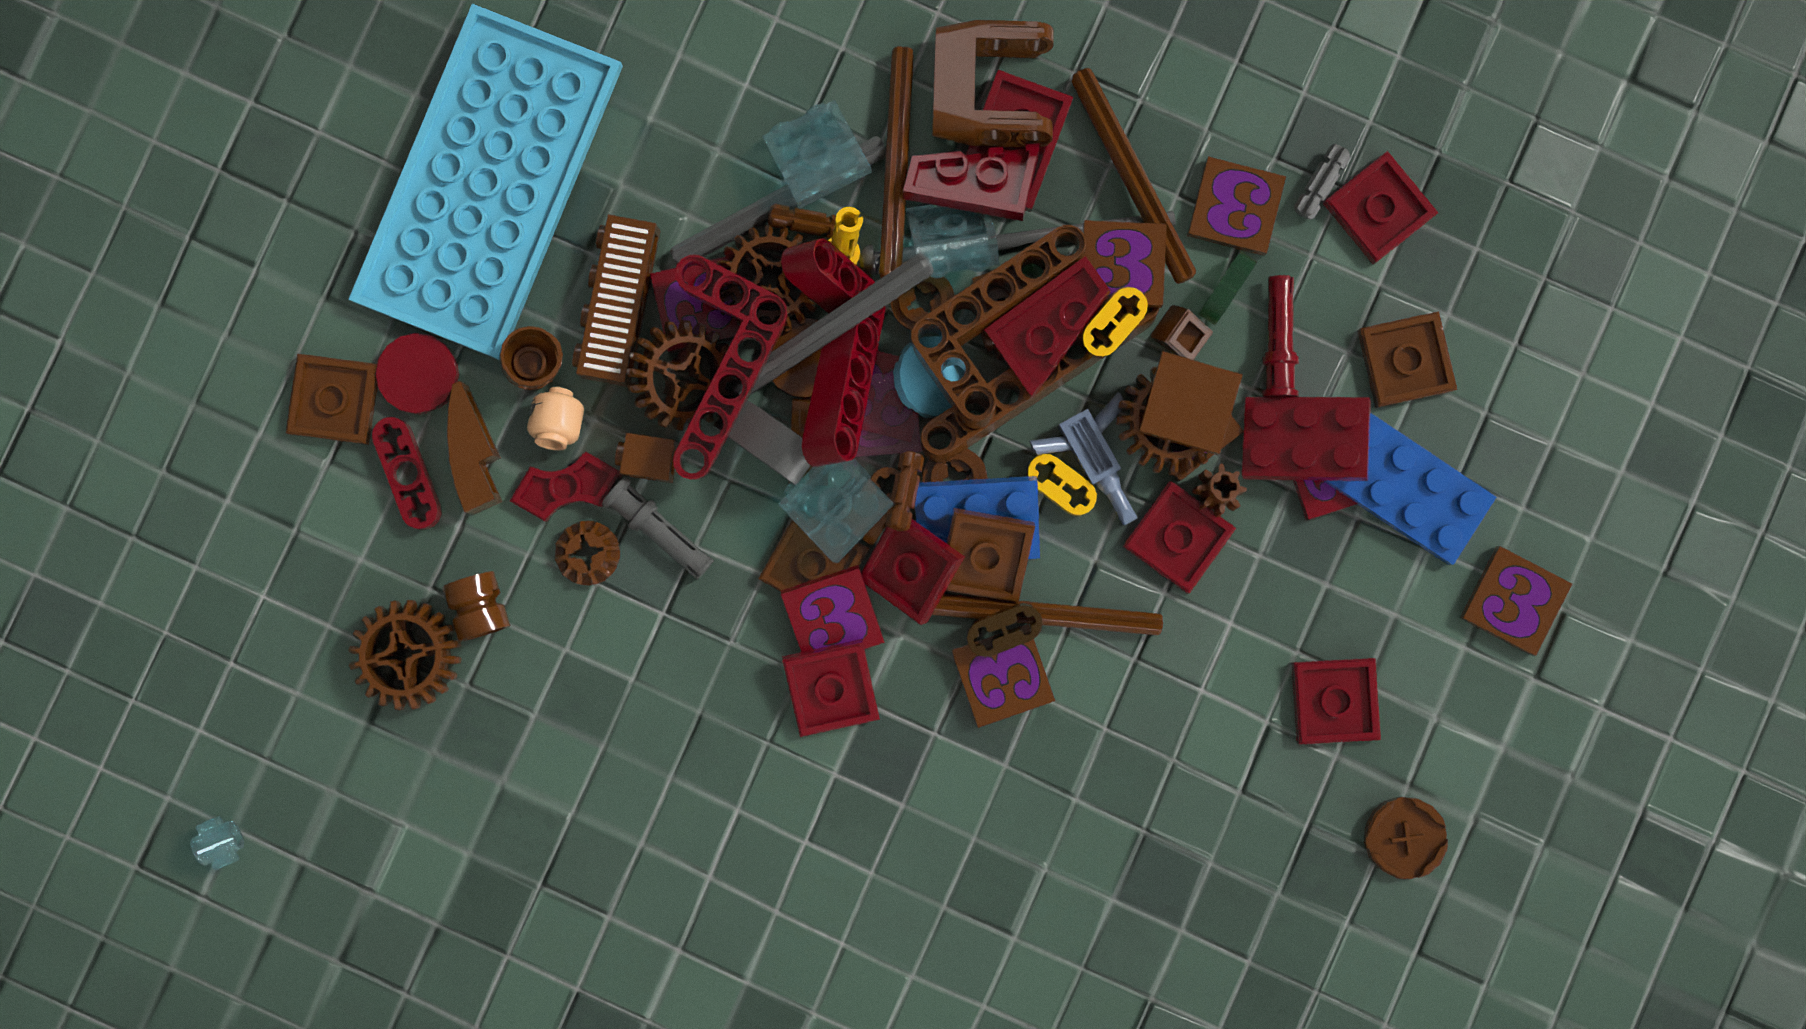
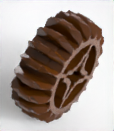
[717,225,817,333]
[626,320,738,431]
[1116,367,1208,475]
[348,600,462,710]

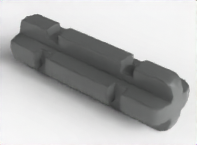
[1294,144,1350,220]

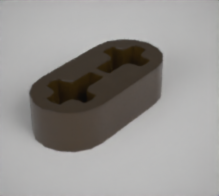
[967,603,1043,657]

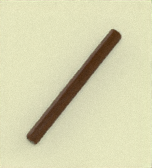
[879,46,914,278]
[1072,68,1196,284]
[932,594,1163,635]

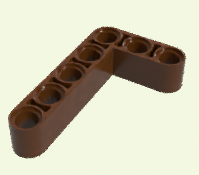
[911,225,1086,429]

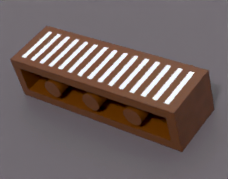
[572,214,661,387]

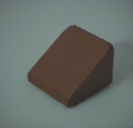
[1151,305,1213,360]

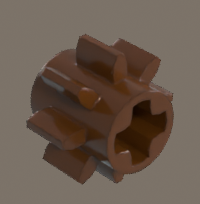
[1192,464,1247,517]

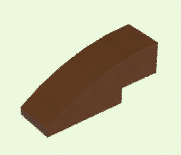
[447,381,503,515]

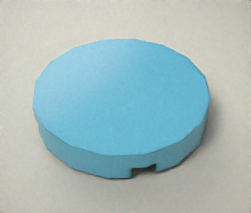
[893,336,965,418]

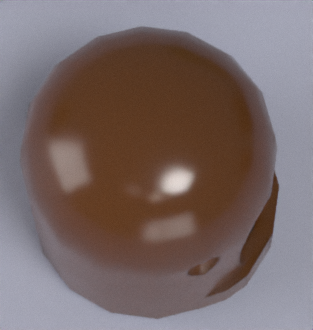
[500,326,563,390]

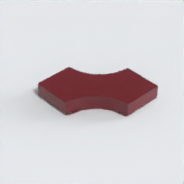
[510,451,621,522]

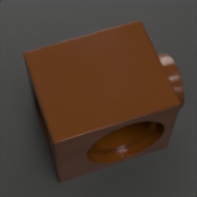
[615,433,679,484]

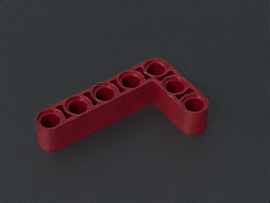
[781,239,886,467]
[673,255,788,480]

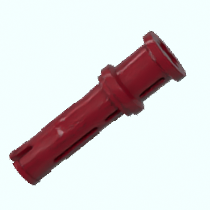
[1262,275,1299,397]

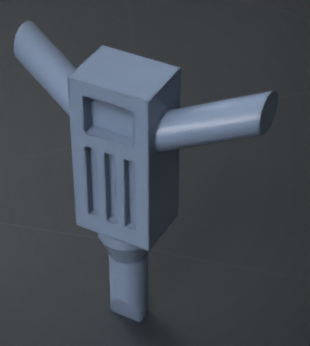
[1029,392,1138,526]

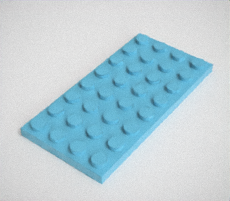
[348,4,623,360]

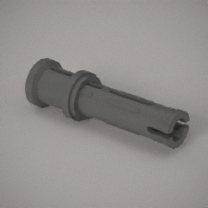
[602,477,714,580]

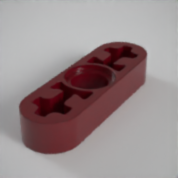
[372,417,442,530]

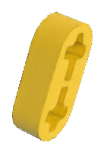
[1082,287,1148,356]
[1027,454,1097,516]

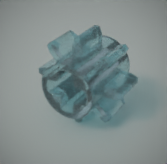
[190,816,244,870]

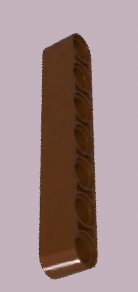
[921,306,1160,463]

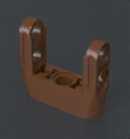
[932,20,1054,147]

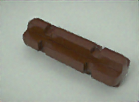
[768,204,843,238]
[886,451,924,531]

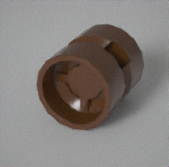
[442,571,511,642]

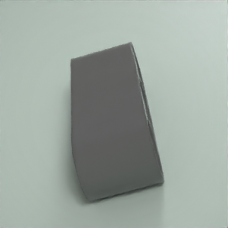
[713,393,810,486]

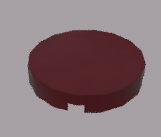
[376,333,459,415]

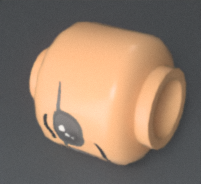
[527,387,584,450]

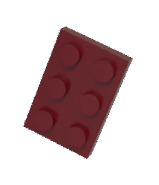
[966,70,1073,212]
[1242,397,1371,481]

